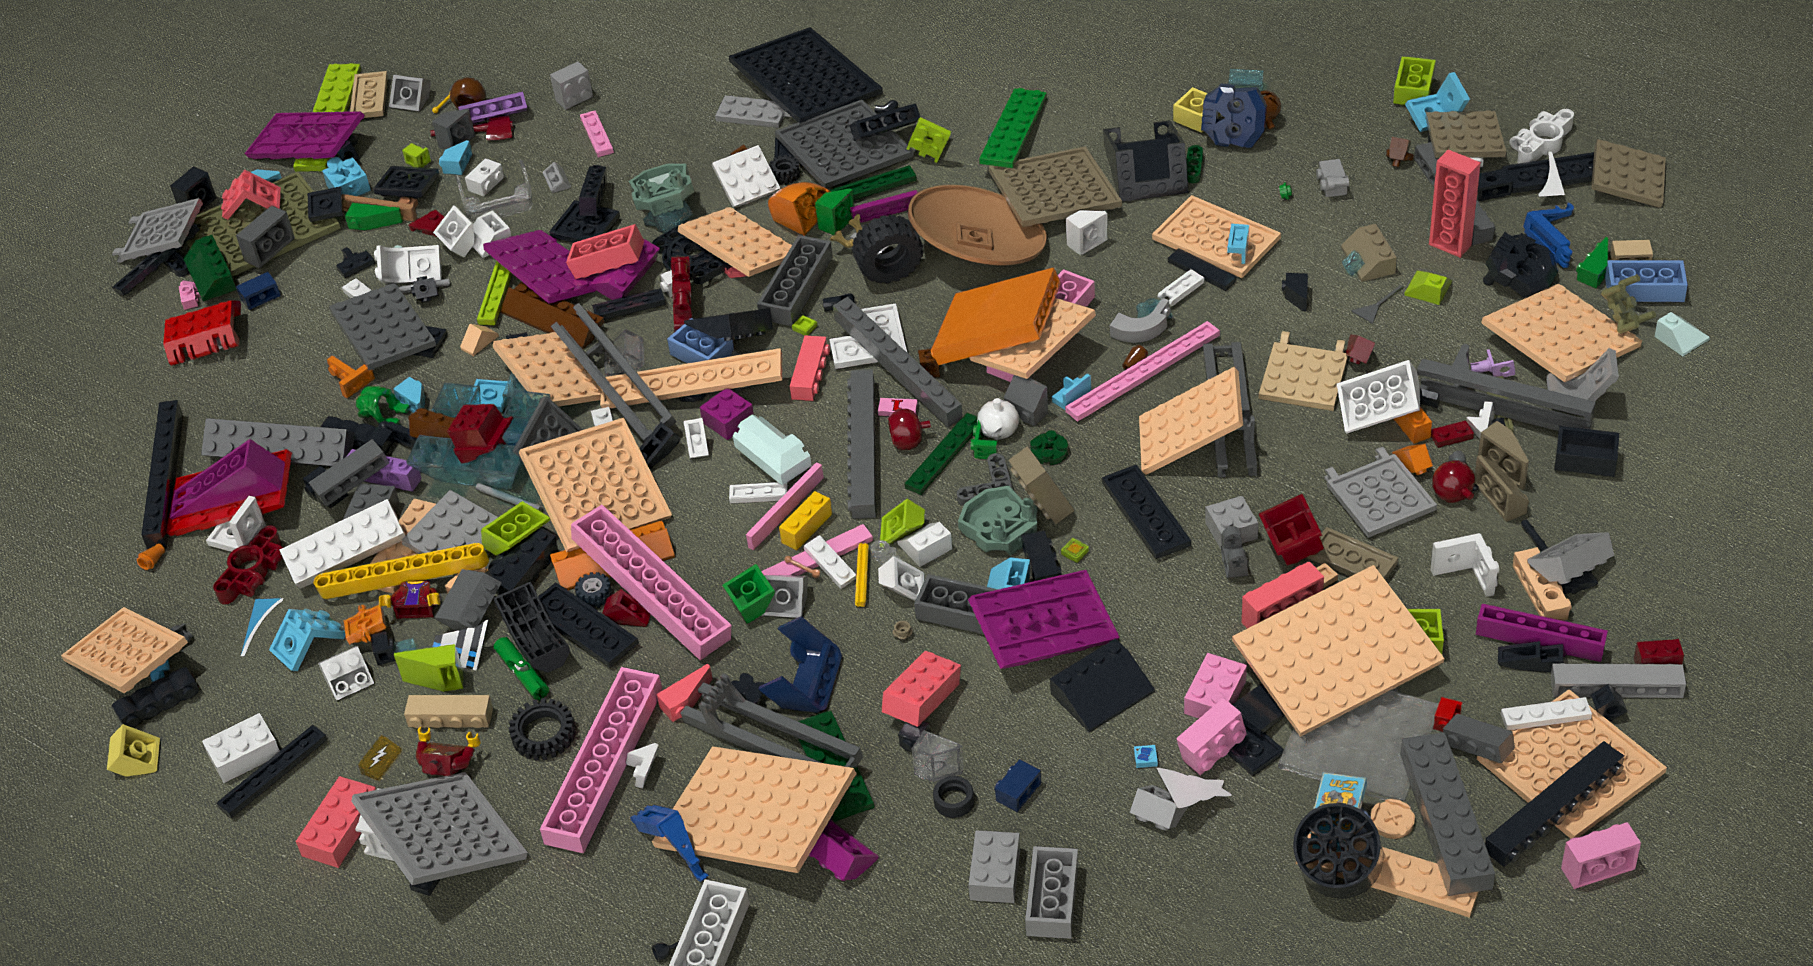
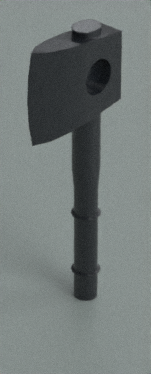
[1521,519,1598,594]

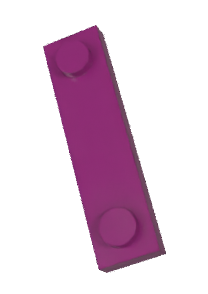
[850,190,918,223]

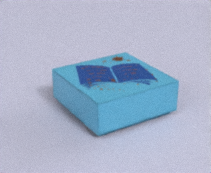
[1134,745,1158,768]

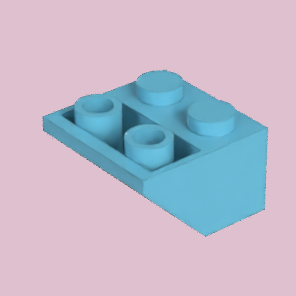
[987,558,1031,589]

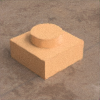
[1317,563,1338,588]

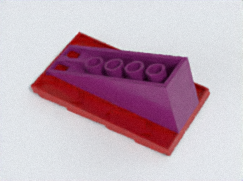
[166,439,292,536]

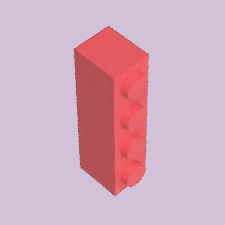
[790,335,830,401]

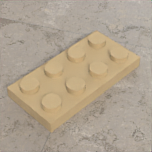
[350,71,388,118]

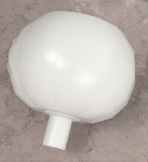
[977,398,1019,440]

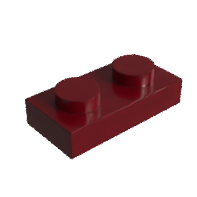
[1431,420,1474,448]

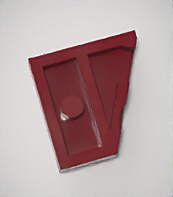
[408,209,444,237]

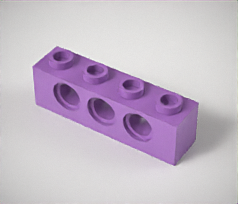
[459,92,527,123]
[346,449,422,491]

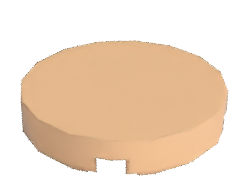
[1371,799,1415,839]

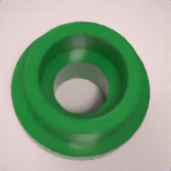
[1279,182,1292,200]

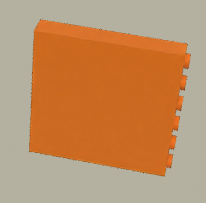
[931,267,1061,365]

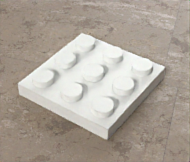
[712,145,780,209]

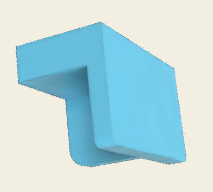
[1227,224,1249,264]
[1052,374,1091,410]

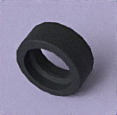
[933,776,974,818]

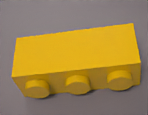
[779,491,832,551]

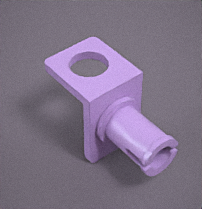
[1470,349,1515,378]

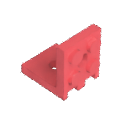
[221,170,281,220]

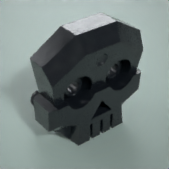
[1483,232,1558,298]

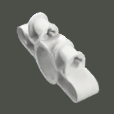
[1510,109,1574,164]

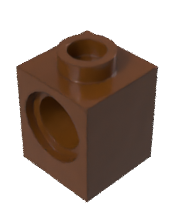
[918,349,940,377]

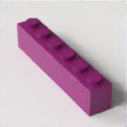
[1475,604,1608,662]

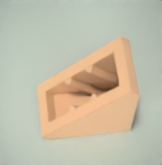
[460,324,499,356]

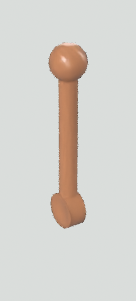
[784,556,820,578]

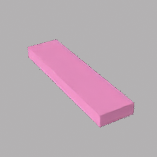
[580,111,614,157]

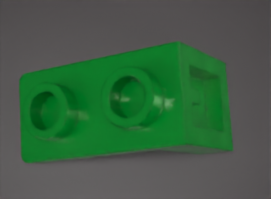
[971,420,998,459]

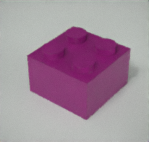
[700,388,754,440]

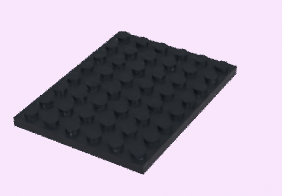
[729,27,883,123]

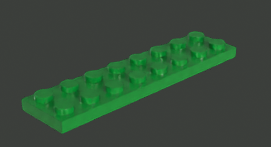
[979,88,1047,168]

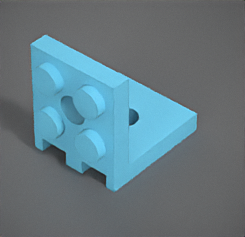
[1405,72,1470,132]
[269,609,345,671]

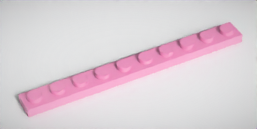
[1065,321,1220,422]

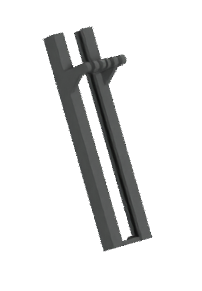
[551,303,677,442]
[1203,342,1257,478]
[1417,344,1596,431]
[680,673,863,768]

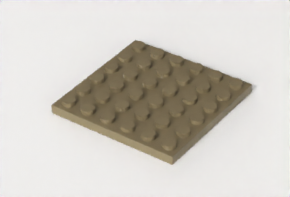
[989,146,1122,227]

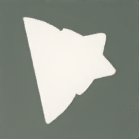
[1157,768,1232,808]

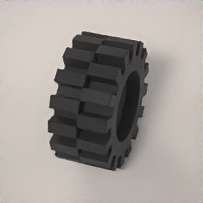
[769,155,800,185]

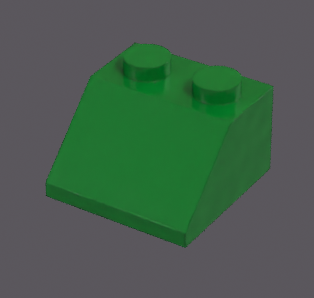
[815,189,854,235]
[722,564,775,624]

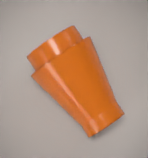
[137,544,165,570]

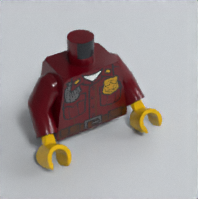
[415,727,481,776]

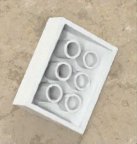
[1337,360,1420,434]

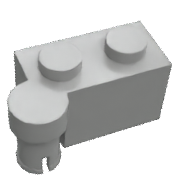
[1316,159,1349,197]

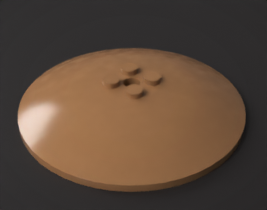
[908,185,1046,265]

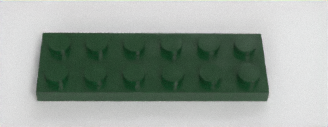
[797,710,874,822]

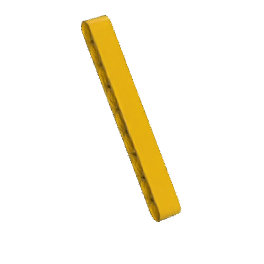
[314,543,489,599]

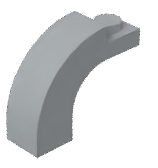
[1110,298,1171,343]

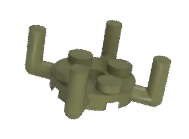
[1601,274,1656,334]

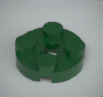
[1030,430,1068,465]

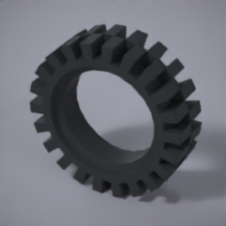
[509,698,576,761]

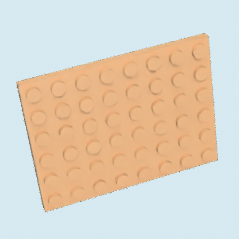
[1232,565,1445,737]
[652,746,856,873]

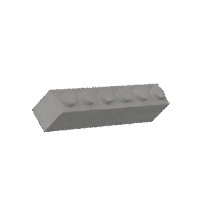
[1551,663,1686,698]

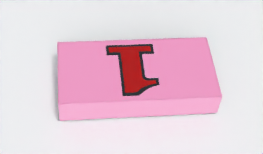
[878,398,918,416]

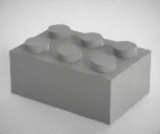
[969,831,1020,903]

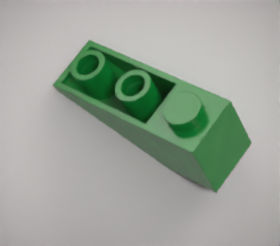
[1576,237,1608,288]

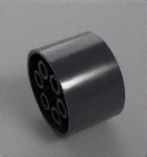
[1293,803,1384,899]

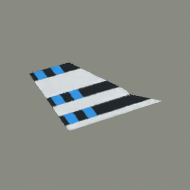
[433,620,488,671]

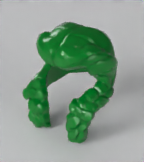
[356,386,410,424]

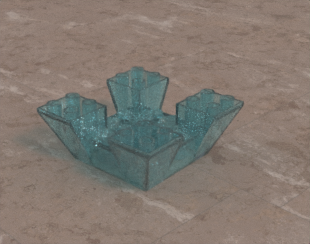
[406,383,551,490]

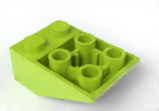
[394,644,463,692]

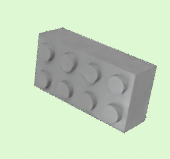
[1025,846,1078,939]

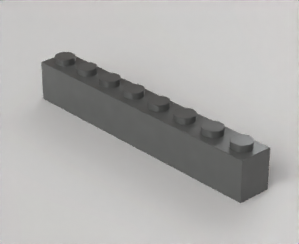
[1414,142,1495,245]

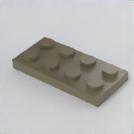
[1307,527,1398,580]

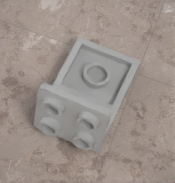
[1547,348,1619,402]

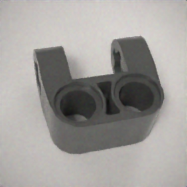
[1221,526,1248,578]

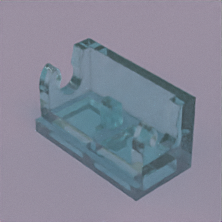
[1228,69,1264,92]

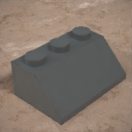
[434,569,502,631]

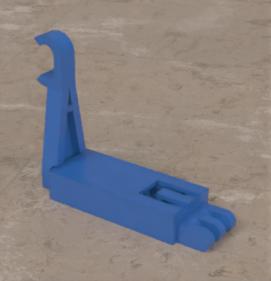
[1523,203,1574,268]
[630,805,708,882]

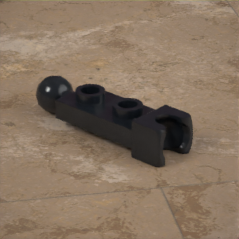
[377,421,432,455]

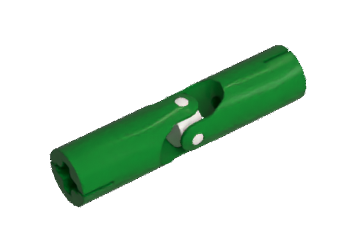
[494,637,549,700]

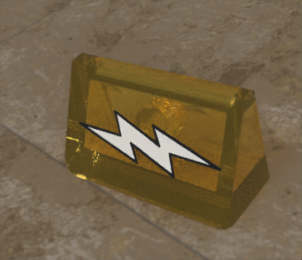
[358,735,402,780]

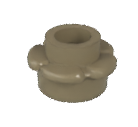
[893,621,913,639]

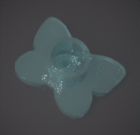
[1136,298,1172,318]

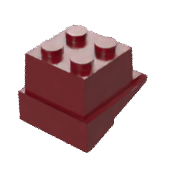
[447,404,514,463]
[1259,494,1324,566]

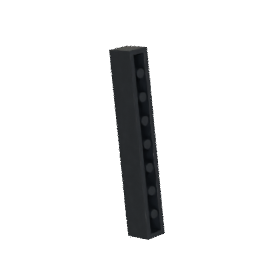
[1485,741,1625,867]

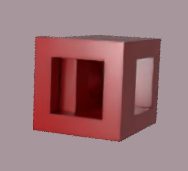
[1433,697,1462,732]

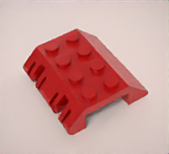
[163,300,241,366]

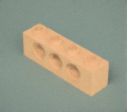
[1513,547,1571,621]

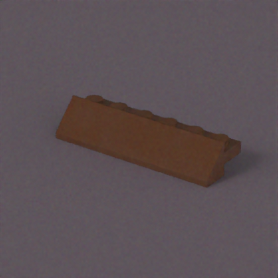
[501,282,605,349]

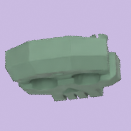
[629,164,694,216]
[958,486,1037,556]

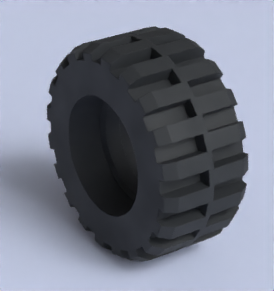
[852,215,924,284]

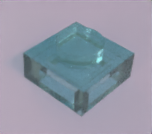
[394,638,416,653]

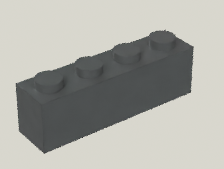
[309,439,389,506]

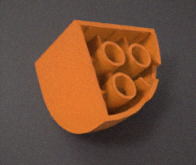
[768,182,831,236]

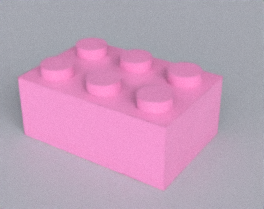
[1184,653,1247,718]
[1176,698,1247,775]
[1561,822,1641,889]

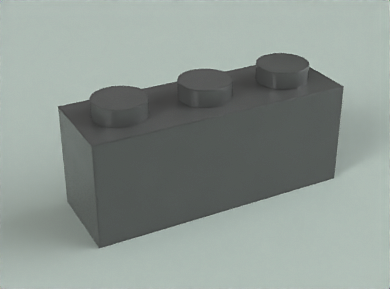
[1443,714,1515,763]

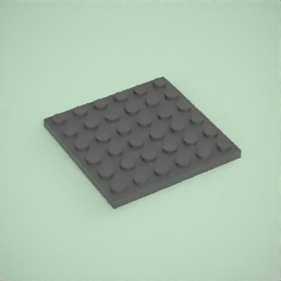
[775,100,913,189]

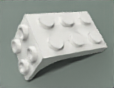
[374,245,442,284]

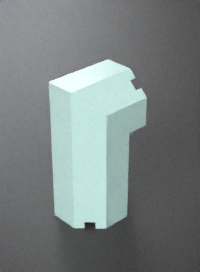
[733,415,812,485]

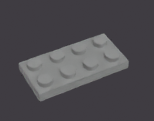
[715,96,784,128]

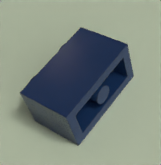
[236,272,281,310]
[994,759,1041,812]

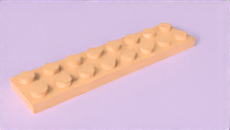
[1296,833,1479,917]

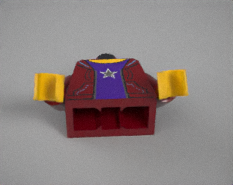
[379,580,442,619]

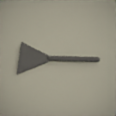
[1351,285,1403,324]

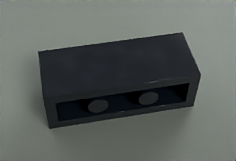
[1022,530,1062,581]

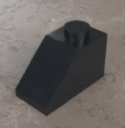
[1282,273,1308,312]

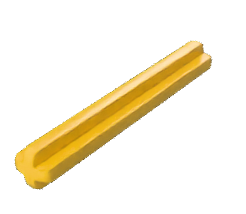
[855,543,869,607]

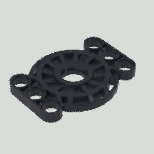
[652,221,733,284]

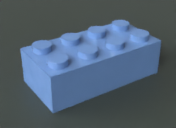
[1605,260,1688,302]

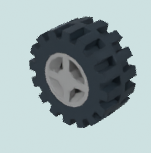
[575,572,612,608]

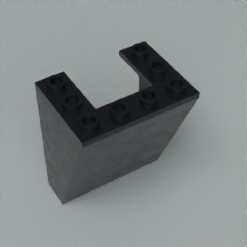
[1103,120,1188,202]

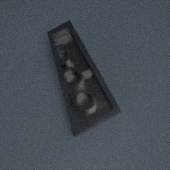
[485,528,559,596]

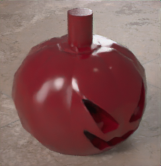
[888,408,931,450]
[1432,460,1475,503]

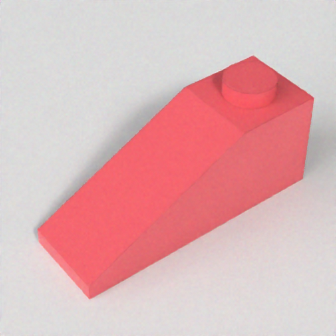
[656,664,713,722]

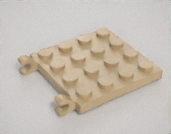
[1259,331,1348,411]

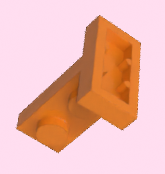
[327,355,375,398]

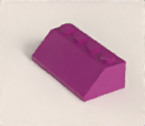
[590,239,660,300]
[809,819,879,881]

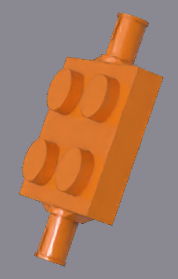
[344,605,386,645]

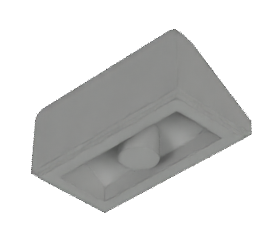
[543,162,571,193]

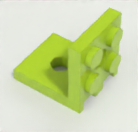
[906,117,951,163]

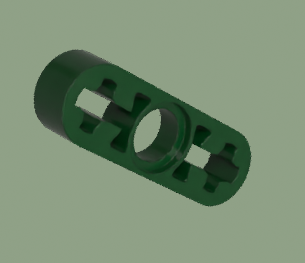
[1186,145,1203,184]

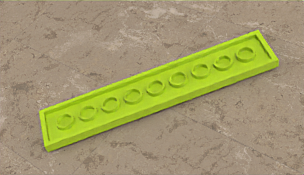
[293,63,361,172]

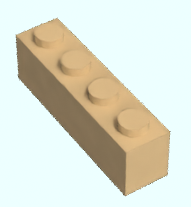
[404,695,493,728]

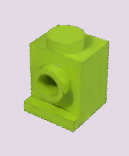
[402,143,431,168]

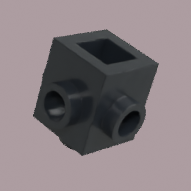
[411,276,439,302]

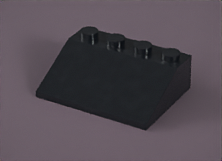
[684,308,773,341]
[1050,638,1155,732]

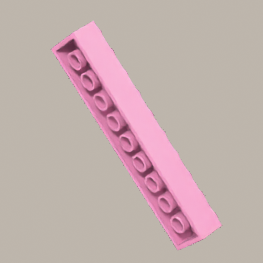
[571,505,731,660]
[540,667,663,853]

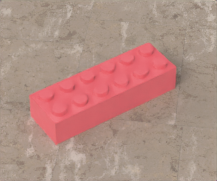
[1429,150,1481,258]

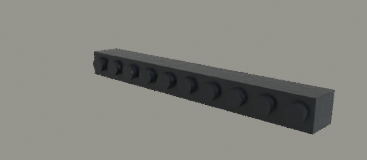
[141,400,183,550]

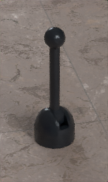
[652,942,679,962]

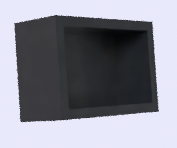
[1554,426,1620,477]

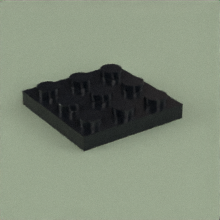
[373,166,439,198]
[549,200,620,243]

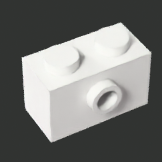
[465,158,504,196]

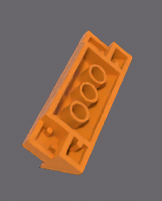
[550,521,675,590]

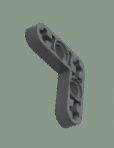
[957,453,1012,506]

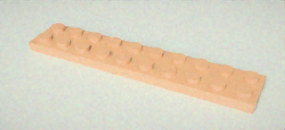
[600,348,782,408]

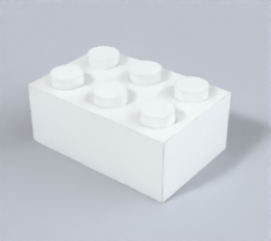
[202,713,279,783]

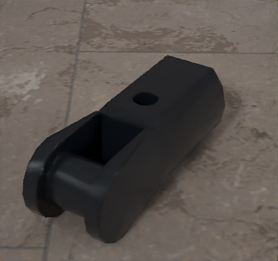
[822,293,856,312]

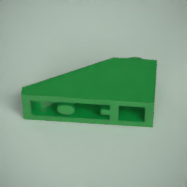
[345,203,403,231]

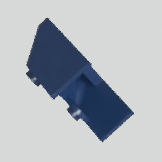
[758,616,842,713]

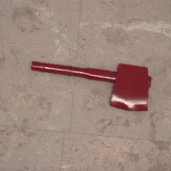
[430,116,513,140]

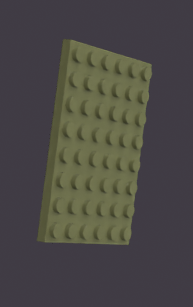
[185,171,340,276]

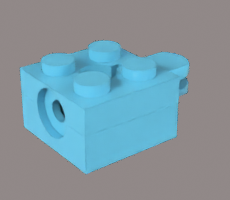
[322,157,371,196]

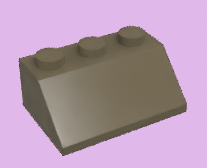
[1341,224,1397,282]
[1475,455,1529,522]

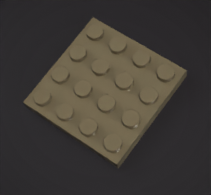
[1425,110,1506,158]
[1591,139,1666,208]

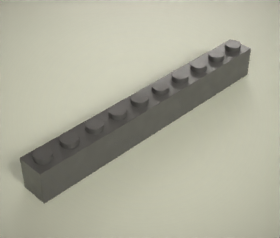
[833,297,962,427]
[847,369,876,519]

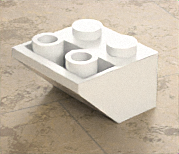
[472,210,511,258]
[318,646,374,700]

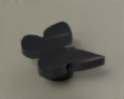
[731,673,765,704]

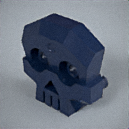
[1201,83,1267,148]

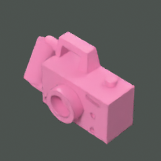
[179,280,200,310]

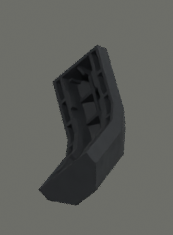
[494,582,570,673]

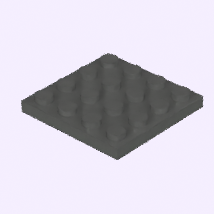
[513,396,583,460]

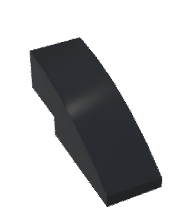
[1498,641,1567,672]

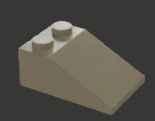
[1478,421,1529,490]

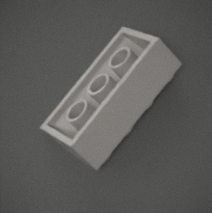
[1527,532,1614,584]

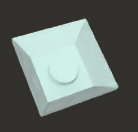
[1655,312,1710,356]

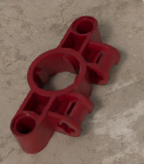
[671,256,692,332]
[213,526,283,605]

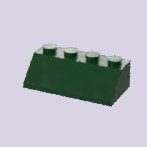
[184,235,236,302]

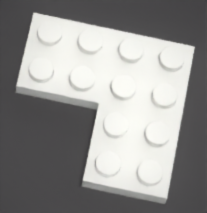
[830,303,907,369]

